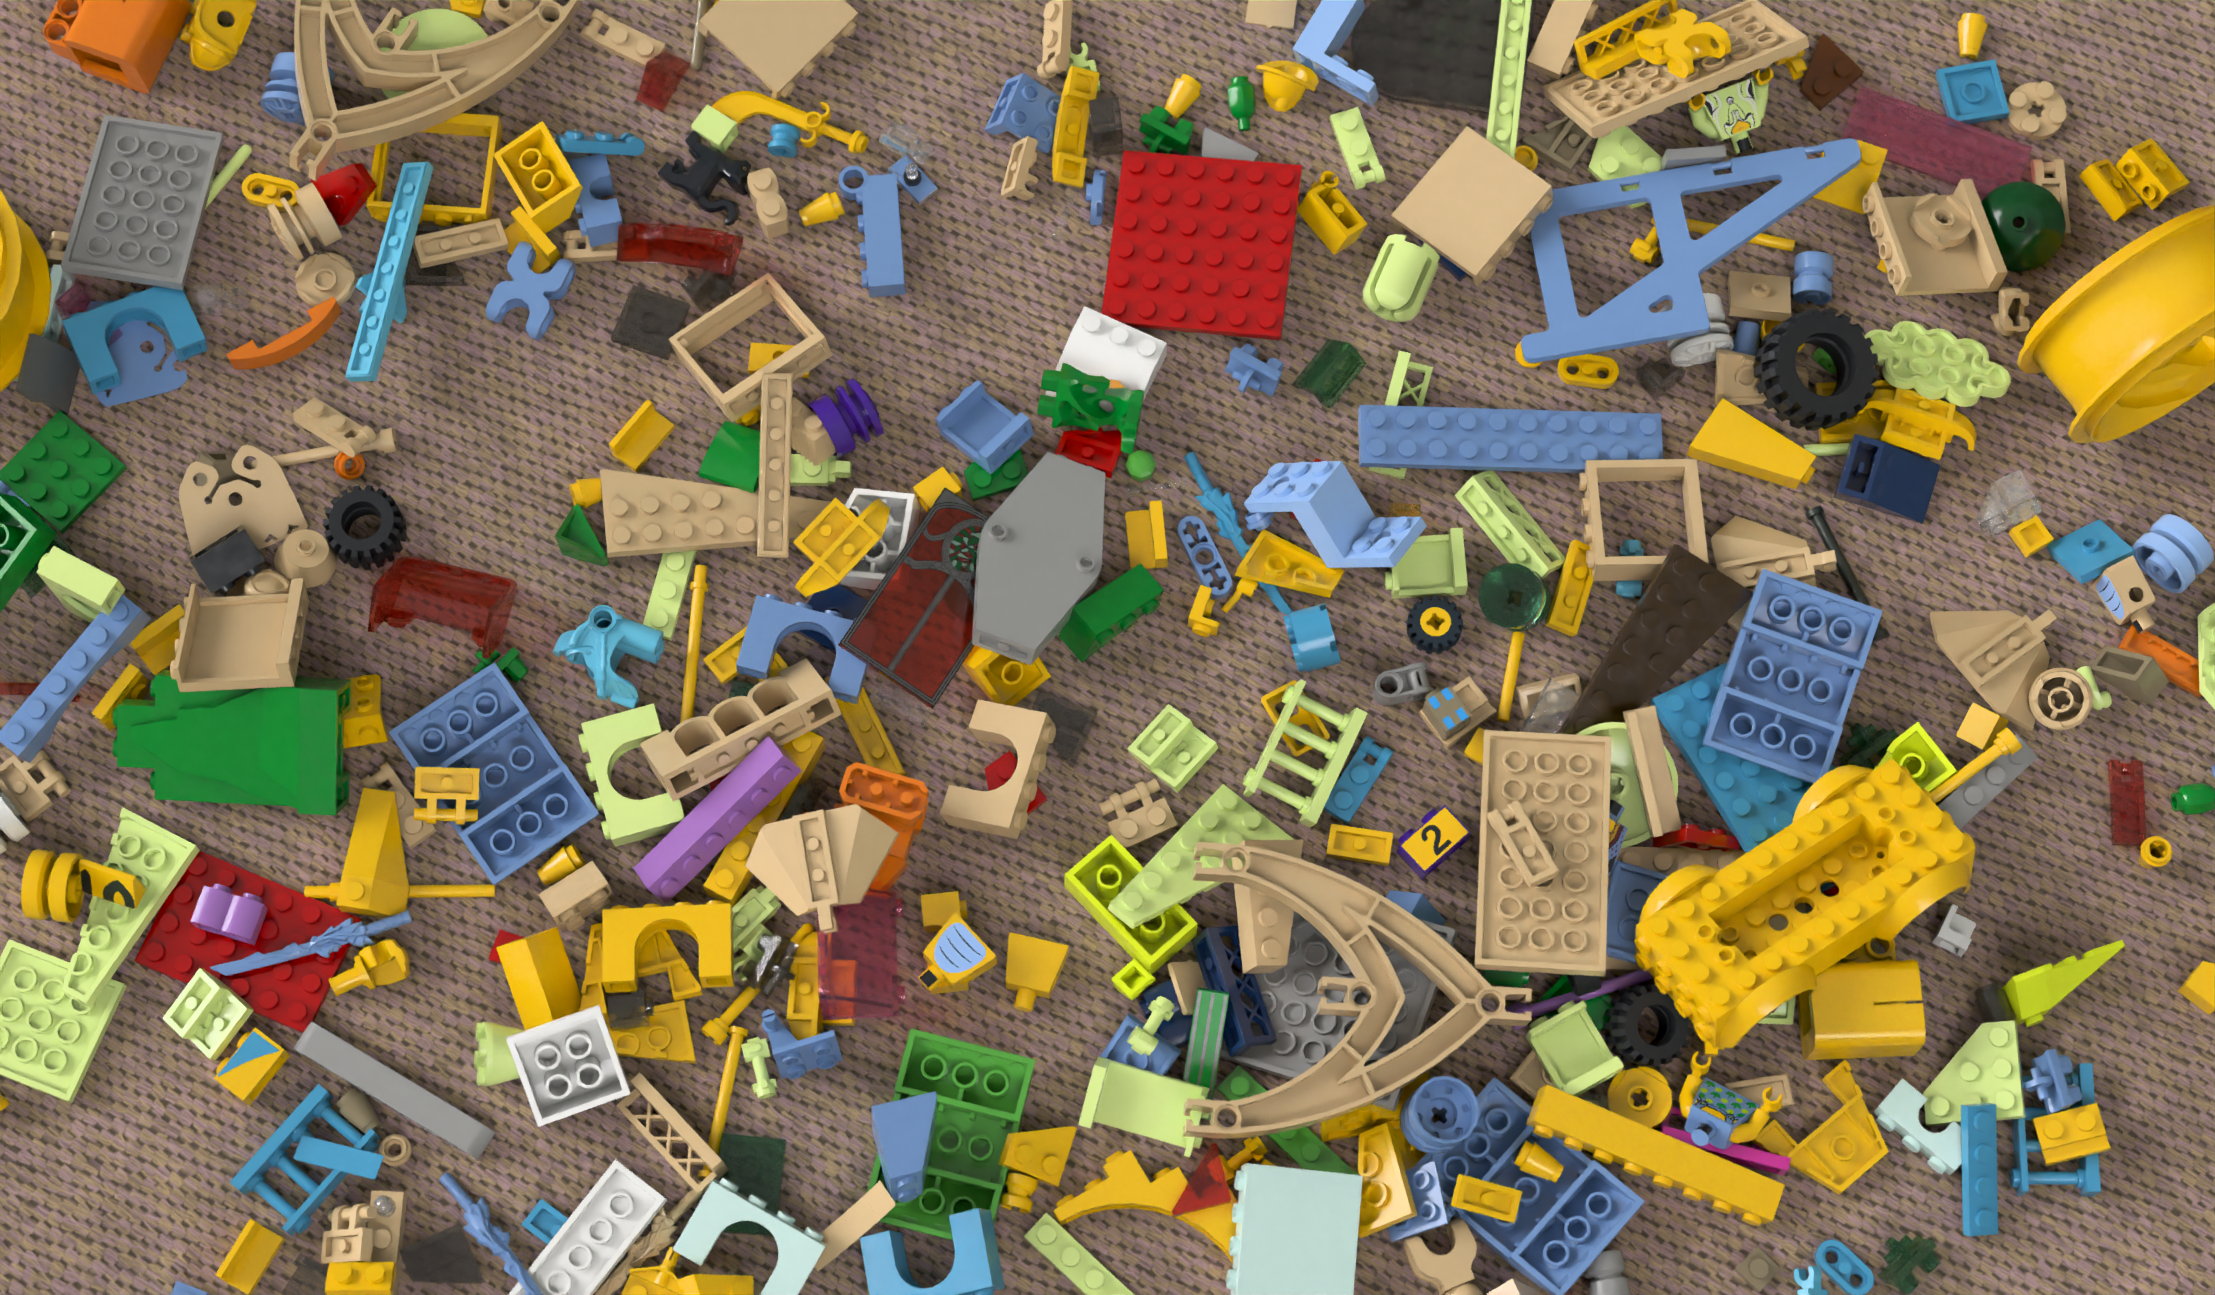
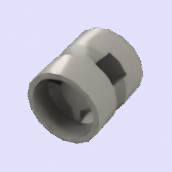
[1583,1250,1631,1295]

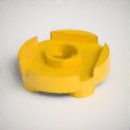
[1608,1066,1672,1129]

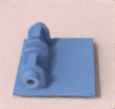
[1388,1161,1455,1242]

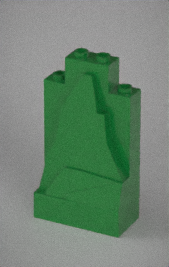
[113,670,351,816]

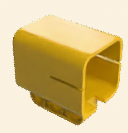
[1797,937,1926,1060]

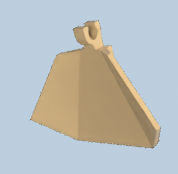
[1711,516,1837,632]
[1930,609,2057,731]
[745,804,899,934]

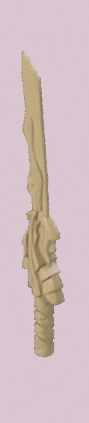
[595,1181,707,1295]

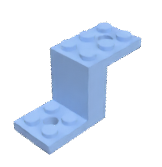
[1292,0,1379,107]
[1244,461,1427,568]

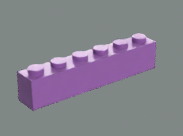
[633,736,802,904]

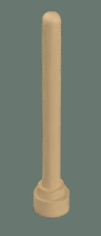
[251,428,398,469]

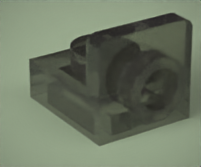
[607,988,654,1031]

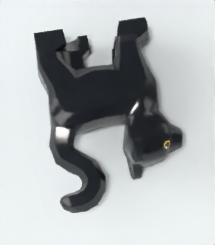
[658,130,751,226]

